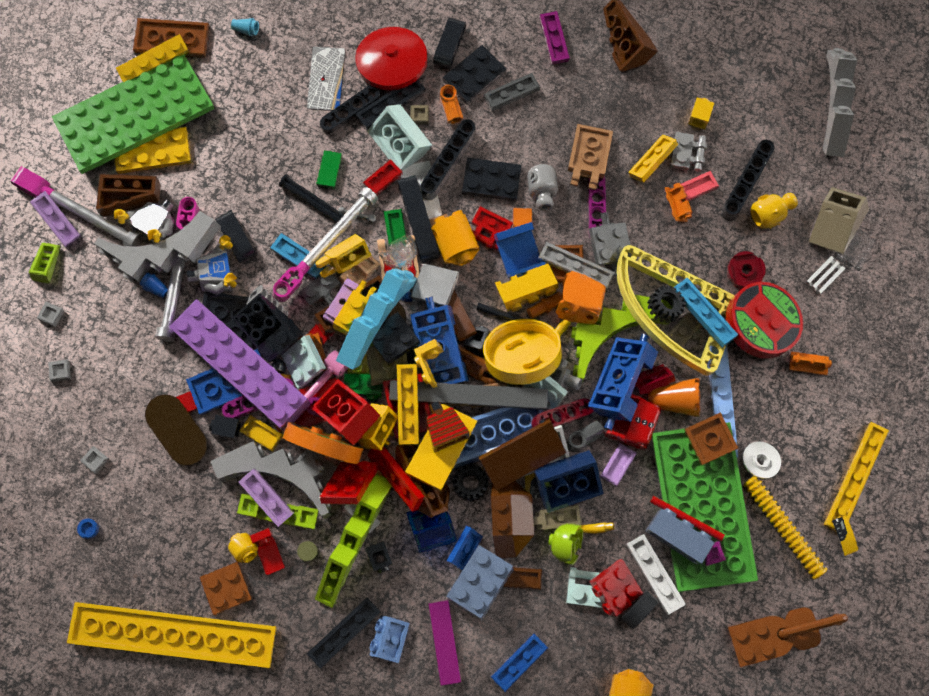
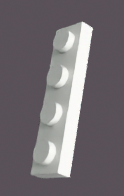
[626,534,686,615]

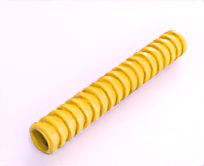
[743,476,828,579]

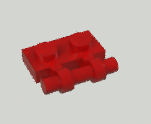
[471,206,513,251]

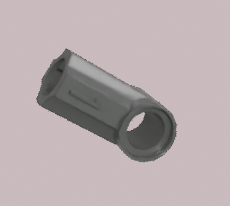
[566,420,606,452]

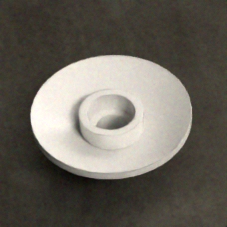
[742,442,781,479]

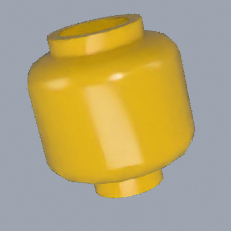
[228,533,258,563]

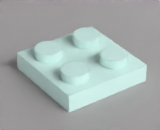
[281,335,326,389]

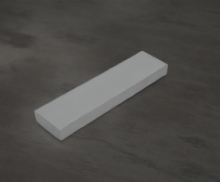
[538,242,615,291]

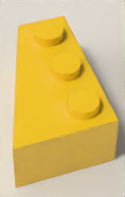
[495,264,559,312]

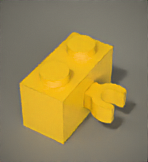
[358,403,398,450]

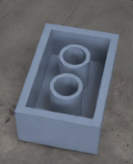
[645,508,714,565]
[446,545,514,621]

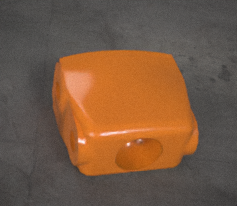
[556,271,606,324]

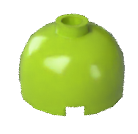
[548,523,583,565]

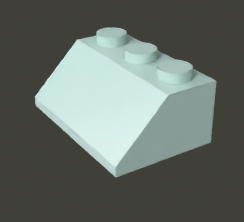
[367,105,432,171]

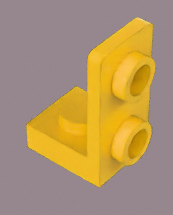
[414,339,444,388]

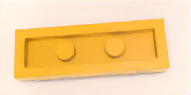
[628,135,678,183]

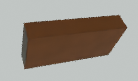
[503,567,542,590]

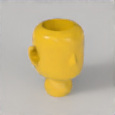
[750,193,798,229]

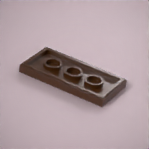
[479,419,567,491]

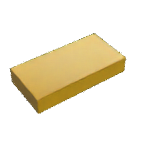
[240,415,283,452]

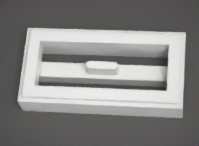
[805,256,845,295]

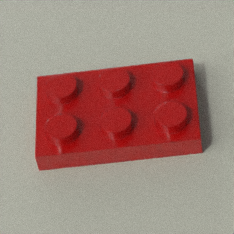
[319,461,378,504]

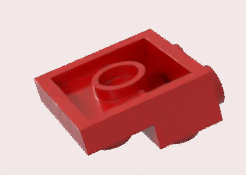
[589,559,643,616]

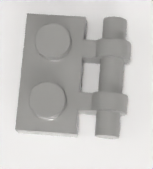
[670,132,707,172]

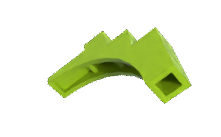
[571,294,672,383]

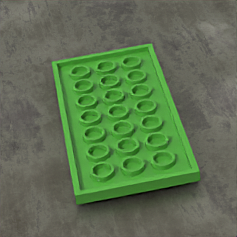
[51,55,215,175]
[652,422,758,592]

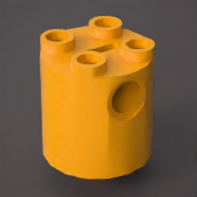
[431,210,480,266]
[609,669,654,696]

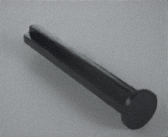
[279,174,344,223]

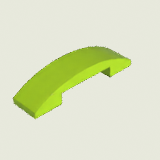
[237,494,319,530]

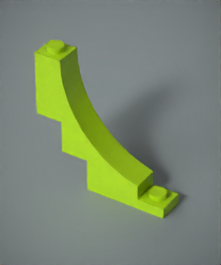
[315,474,392,608]

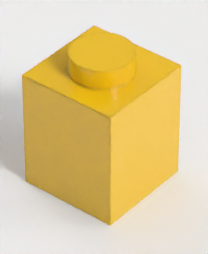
[688,98,714,129]

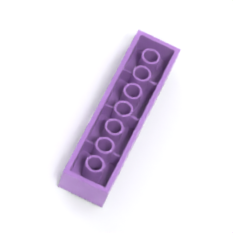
[169,299,311,432]

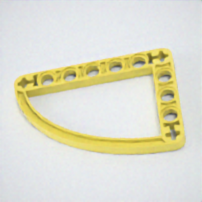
[617,245,734,376]

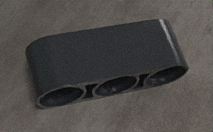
[433,17,466,68]
[214,209,256,263]

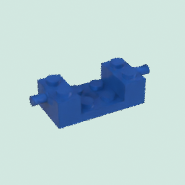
[410,296,469,384]
[588,334,658,431]

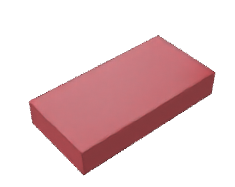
[681,171,719,201]

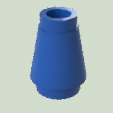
[139,272,168,299]

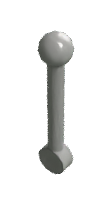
[338,207,376,223]

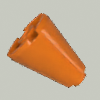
[648,378,700,417]

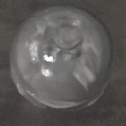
[379,234,417,270]

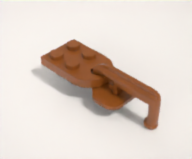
[728,607,848,667]

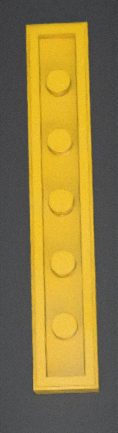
[824,422,889,531]

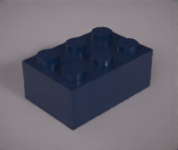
[534,450,604,513]

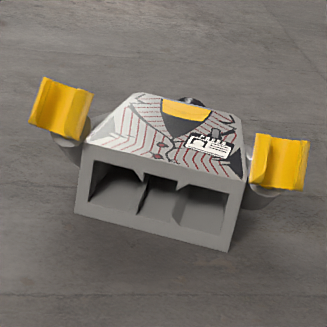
[114,199,174,243]

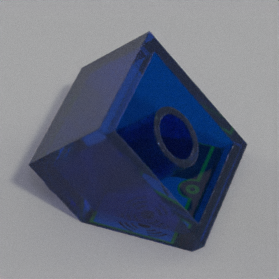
[406,510,457,553]

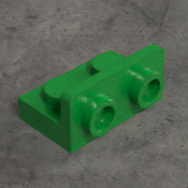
[344,374,383,402]

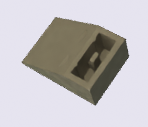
[809,187,869,255]

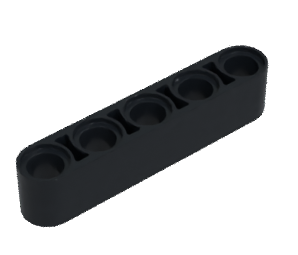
[421,119,476,200]
[721,139,775,221]
[397,175,440,263]

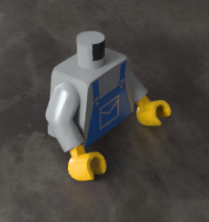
[187,235,237,295]

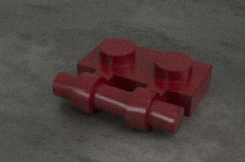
[634,364,676,395]

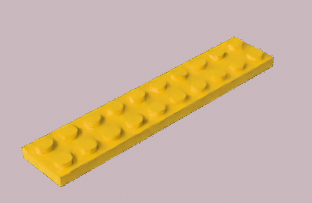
[67,602,277,668]

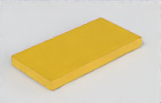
[405,404,477,491]

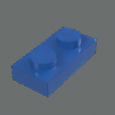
[447,526,483,571]

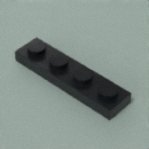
[356,80,426,131]
[307,597,381,669]

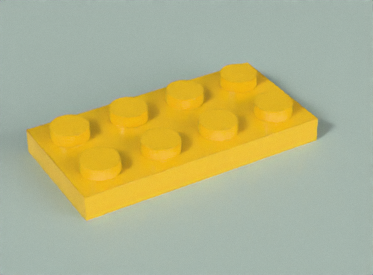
[115,127,191,174]

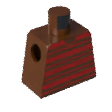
[426,401,470,453]

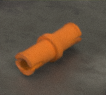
[526,291,563,319]

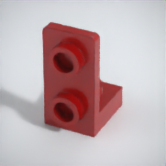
[250,528,285,575]

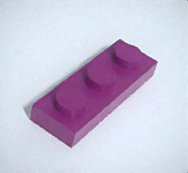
[539,11,570,65]

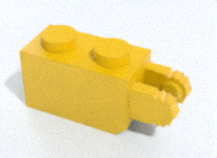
[315,234,372,278]
[333,280,377,336]

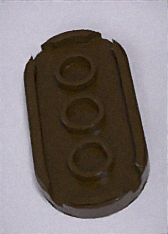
[145,394,207,465]

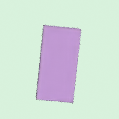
[600,443,637,487]

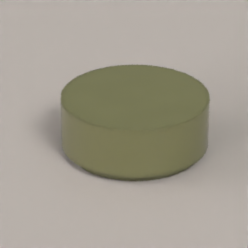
[297,541,318,562]

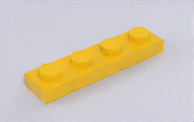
[116,34,189,82]
[397,364,419,445]

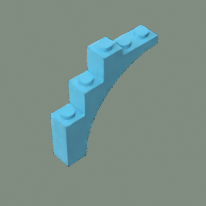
[336,268,418,370]

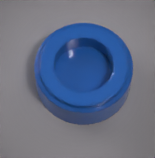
[77,518,99,539]

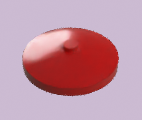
[355,27,428,90]

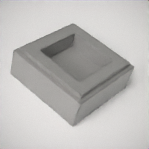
[37,302,64,327]
[48,359,71,382]
[80,446,109,474]

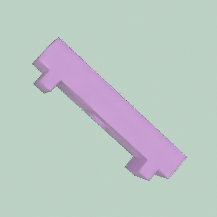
[323,278,359,324]

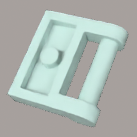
[522,376,568,411]
[566,567,603,608]

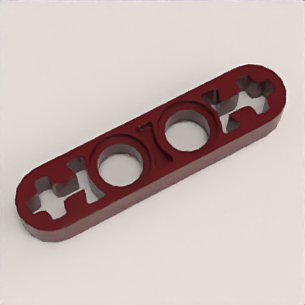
[531,398,593,427]

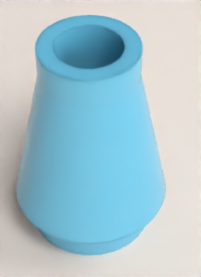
[231,18,259,36]

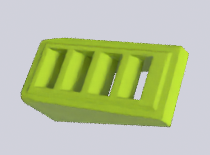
[28,242,61,284]

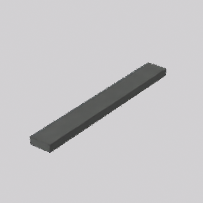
[389,380,548,410]

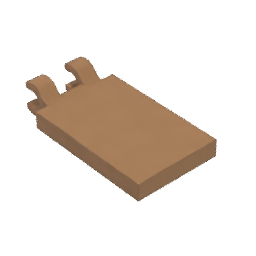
[568,124,613,190]

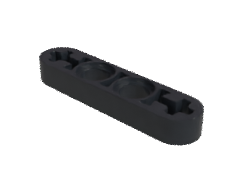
[320,85,380,134]

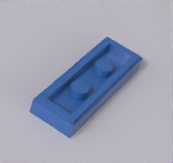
[491,634,548,692]

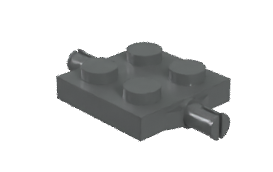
[589,212,631,276]

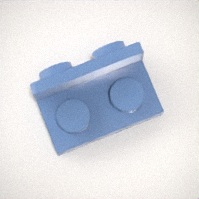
[370,616,410,663]

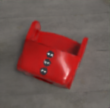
[605,394,661,450]

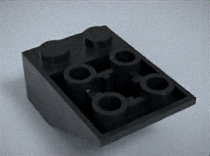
[233,293,304,363]

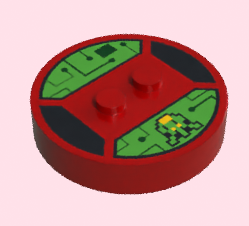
[726,282,803,359]

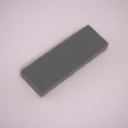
[484,73,540,111]

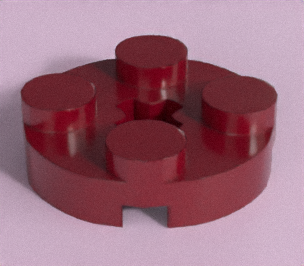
[727,251,766,288]

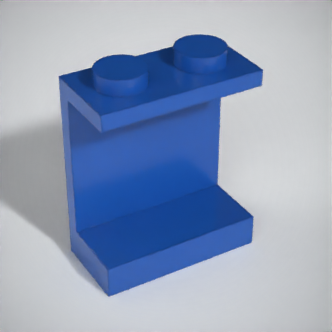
[494,222,546,278]

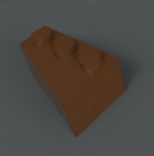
[96,174,161,217]

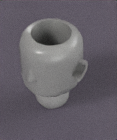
[527,164,558,211]

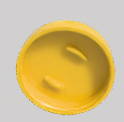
[483,319,562,385]

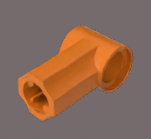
[440,85,463,124]

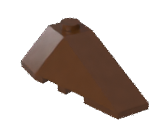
[603,0,658,72]

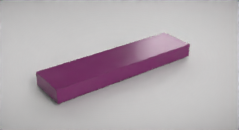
[428,600,461,686]

